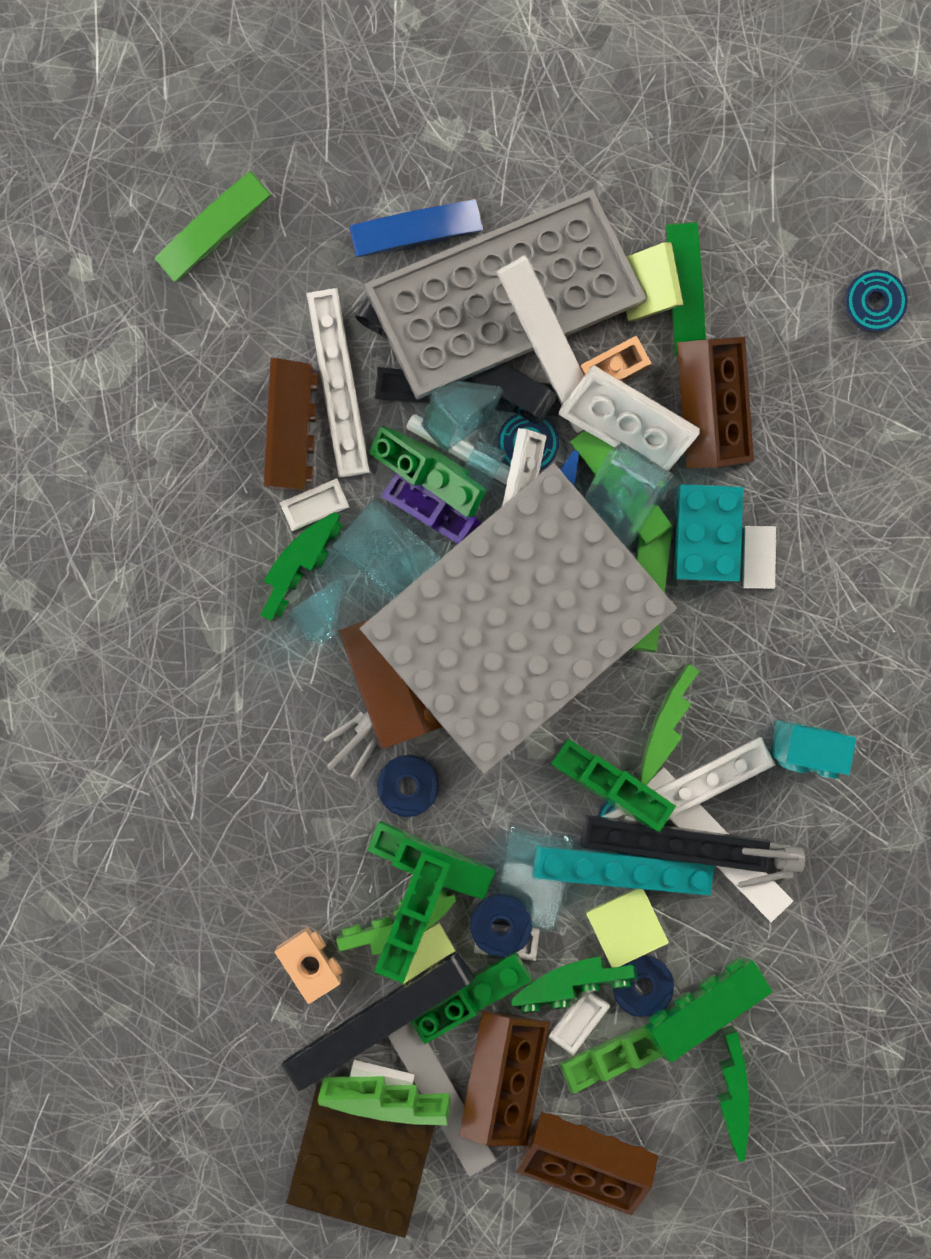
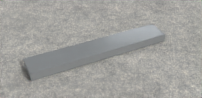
[388,1022,496,1177]

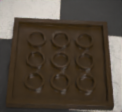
[286,1081,435,1238]

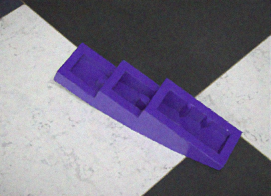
[381,473,482,544]

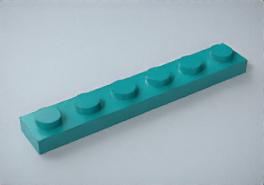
[532,845,715,896]

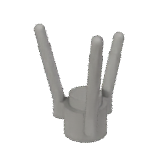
[323,711,378,779]
[738,843,805,888]

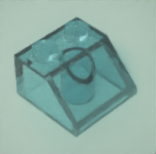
[421,381,504,453]
[289,576,348,644]

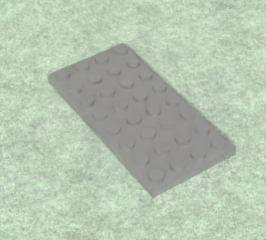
[364,189,647,400]

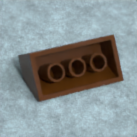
[677,336,754,469]
[264,358,318,492]
[338,619,443,749]
[459,1011,550,1146]
[516,1112,658,1216]

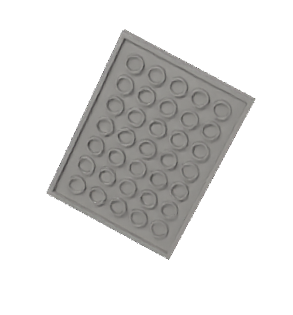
[359,463,677,774]

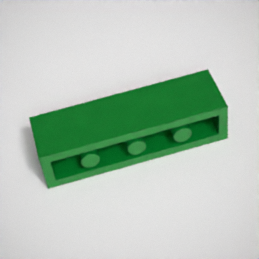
[644,957,773,1063]

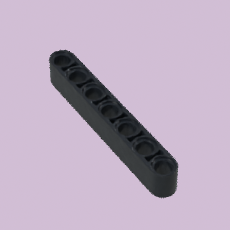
[355,296,557,425]
[281,950,476,1091]

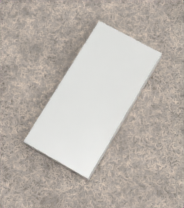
[559,365,700,477]

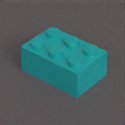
[672,484,744,582]
[770,720,857,779]

